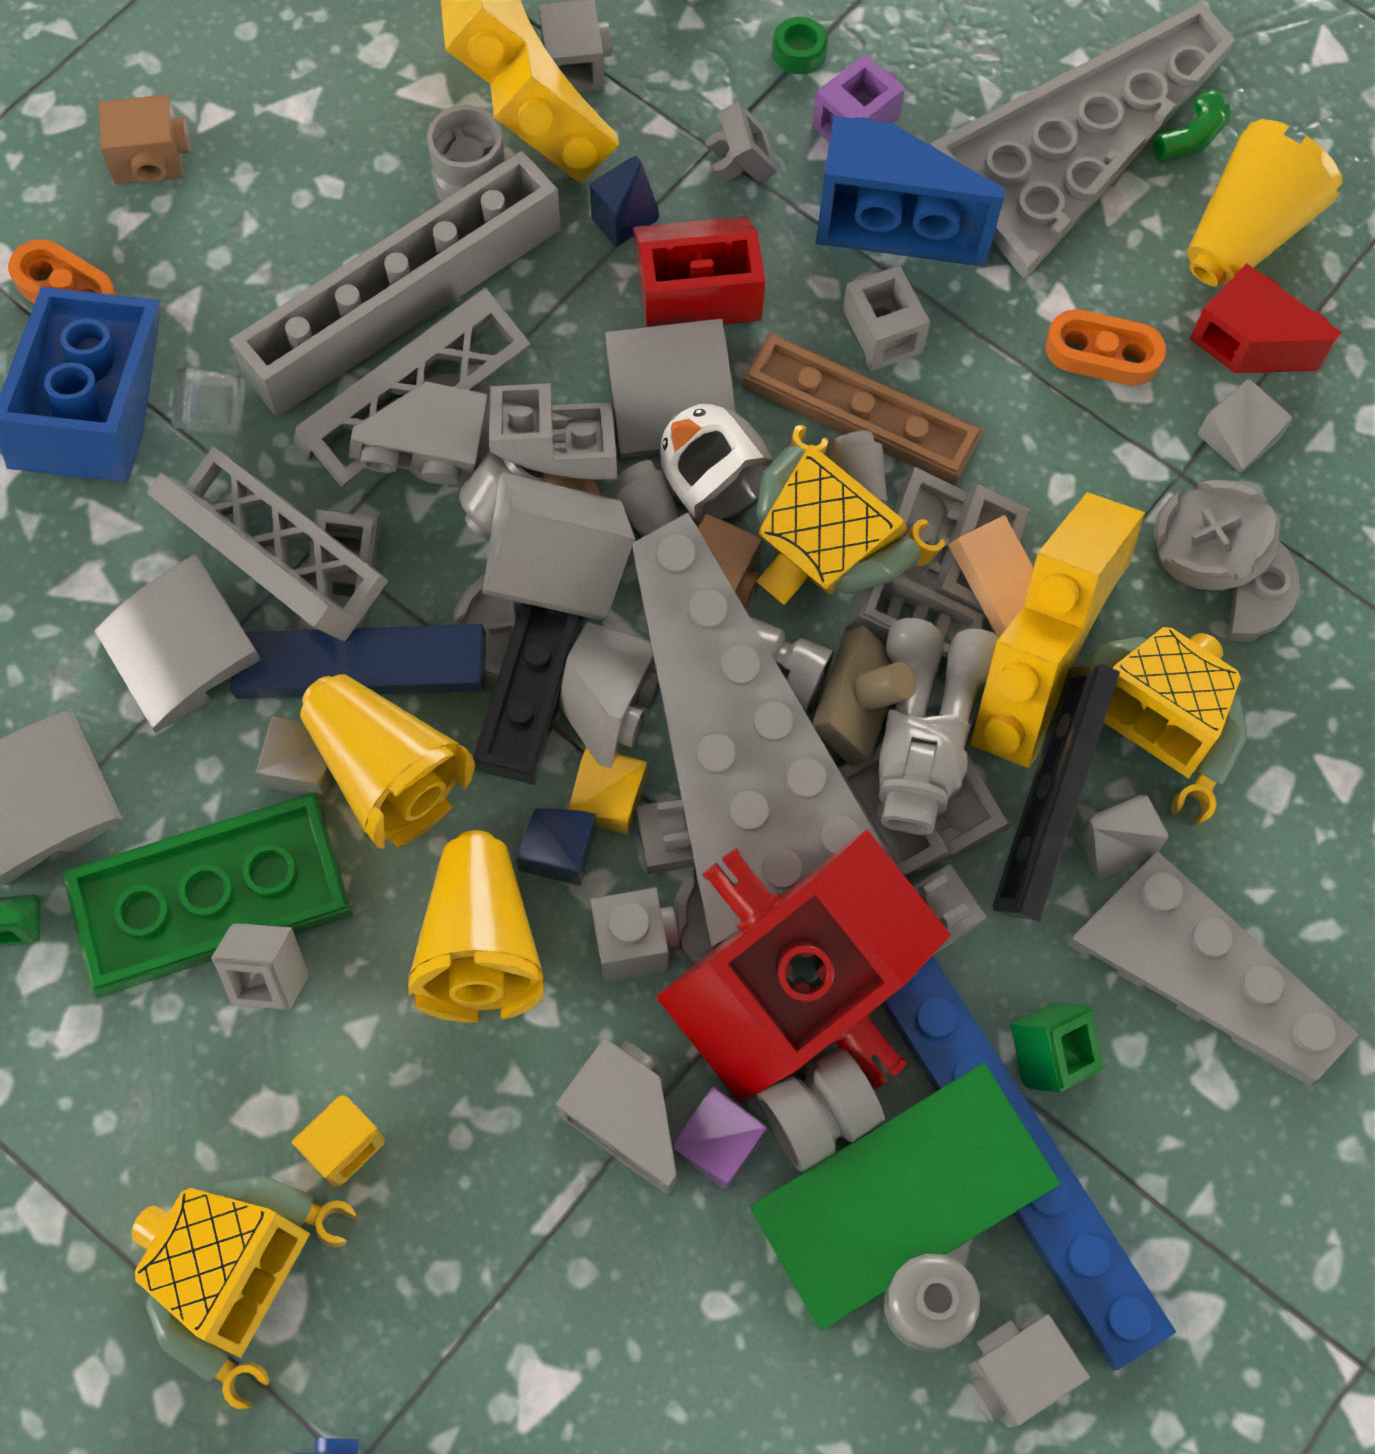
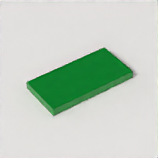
[62,792,353,998]
[749,1062,1061,1331]

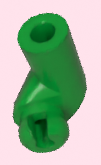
[1152,90,1231,162]

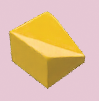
[568,747,648,835]
[291,1095,386,1188]

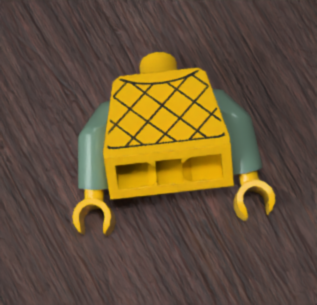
[756,425,945,605]
[1054,627,1247,826]
[131,1175,356,1409]

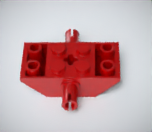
[655,829,951,1103]

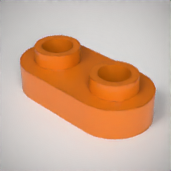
[8,239,117,304]
[1045,309,1166,386]

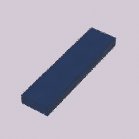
[230,624,486,699]

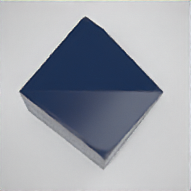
[590,156,659,247]
[515,808,597,886]

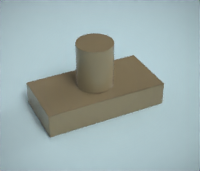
[812,625,916,766]

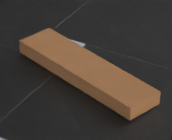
[743,332,983,486]

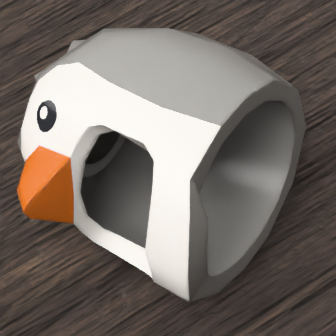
[660,403,774,523]

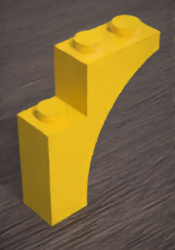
[441,0,619,185]
[970,492,1145,769]

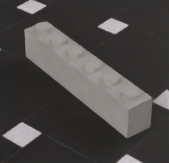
[229,150,561,418]

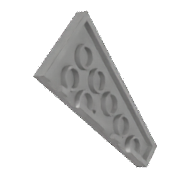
[930,1,1236,281]
[632,513,885,948]

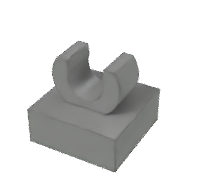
[705,101,778,183]
[636,798,695,874]
[913,864,987,955]

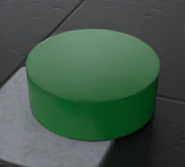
[772,17,828,74]

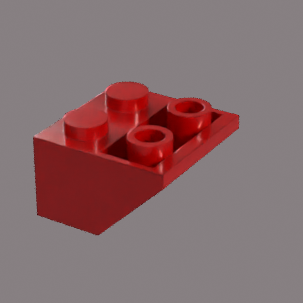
[633,216,765,327]

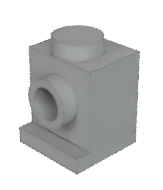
[842,265,930,372]

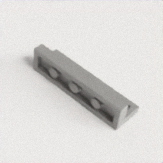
[294,287,531,488]
[147,446,389,641]

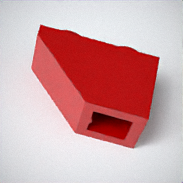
[1189,263,1342,374]

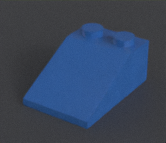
[816,115,1005,267]
[0,287,161,482]

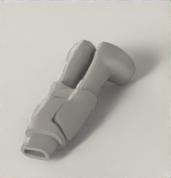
[879,618,999,835]

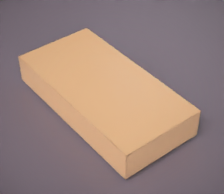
[948,515,1034,637]

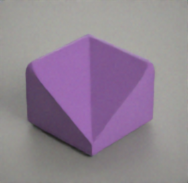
[672,1087,768,1191]

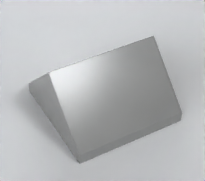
[482,472,635,621]

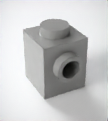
[539,0,612,93]
[590,888,679,983]
[968,1314,1090,1428]

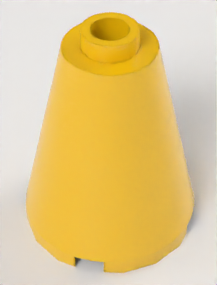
[1186,119,1343,287]
[300,674,476,849]
[408,830,544,1023]

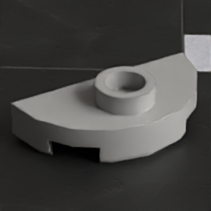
[1226,542,1300,642]

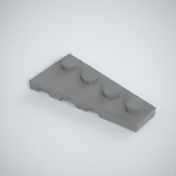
[1066,851,1359,1086]

